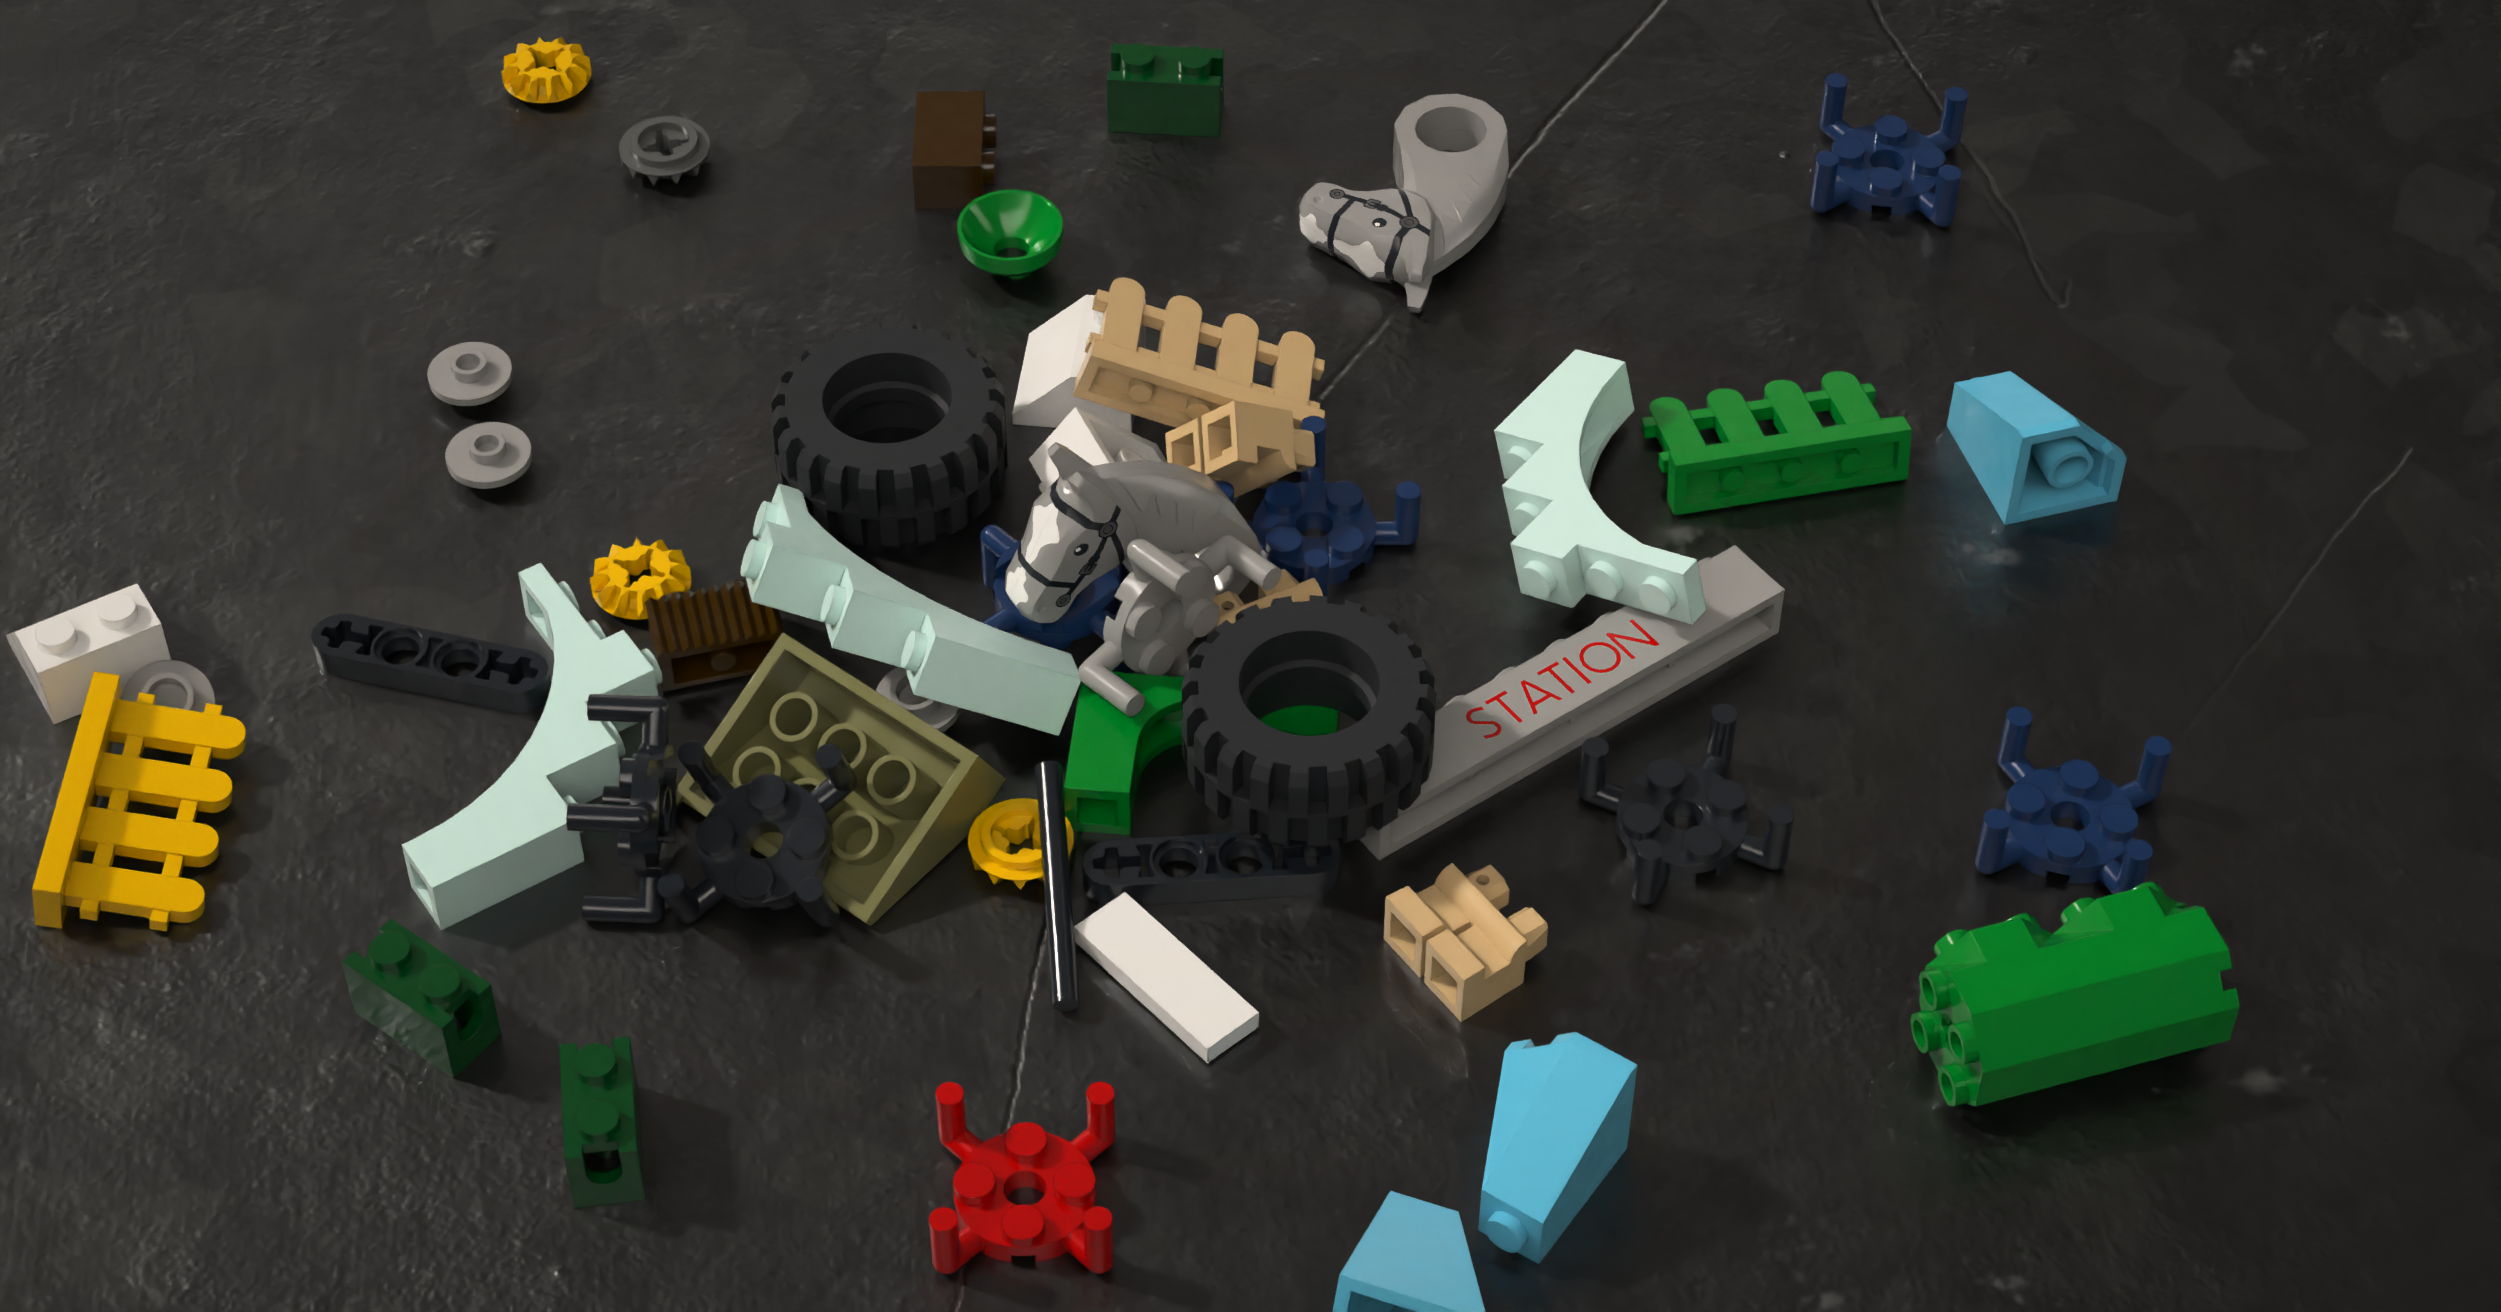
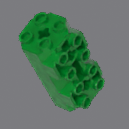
[1910,882,2240,1107]

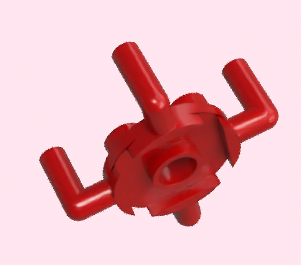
[929,1081,1116,1274]

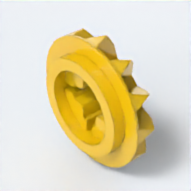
[501,37,592,104]
[590,537,692,620]
[968,798,1074,890]

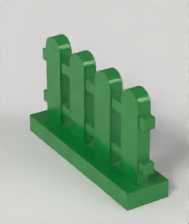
[1641,371,1912,516]

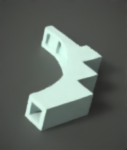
[1494,349,1706,625]
[741,483,1081,736]
[402,563,663,930]

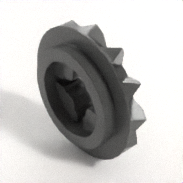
[619,116,710,186]

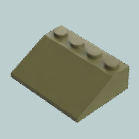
[678,633,1006,926]

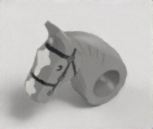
[1299,93,1509,314]
[1005,442,1261,623]

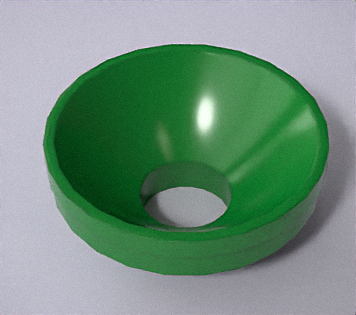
[957,189,1063,279]

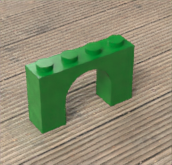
[1063,671,1340,835]

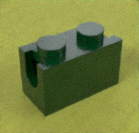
[1107,43,1224,137]
[342,919,501,1078]
[559,1036,646,1209]

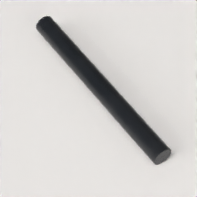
[1035,761,1080,1011]

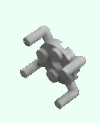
[1078,535,1281,717]

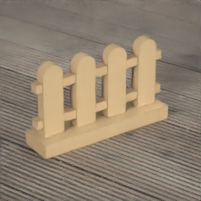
[1073,277,1325,429]

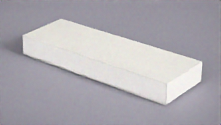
[1074,892,1259,1063]

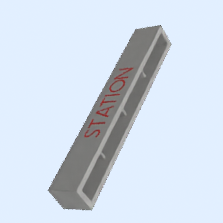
[1359,545,1785,860]

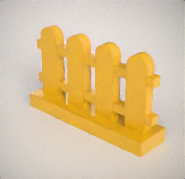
[32,671,246,932]

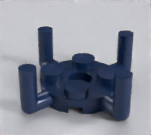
[1810,73,1968,227]
[1216,415,1421,596]
[980,525,1135,674]
[1975,707,2172,894]

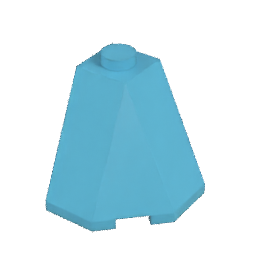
[1947,371,2127,525]
[1478,1032,1637,1264]
[1332,1191,1485,1312]

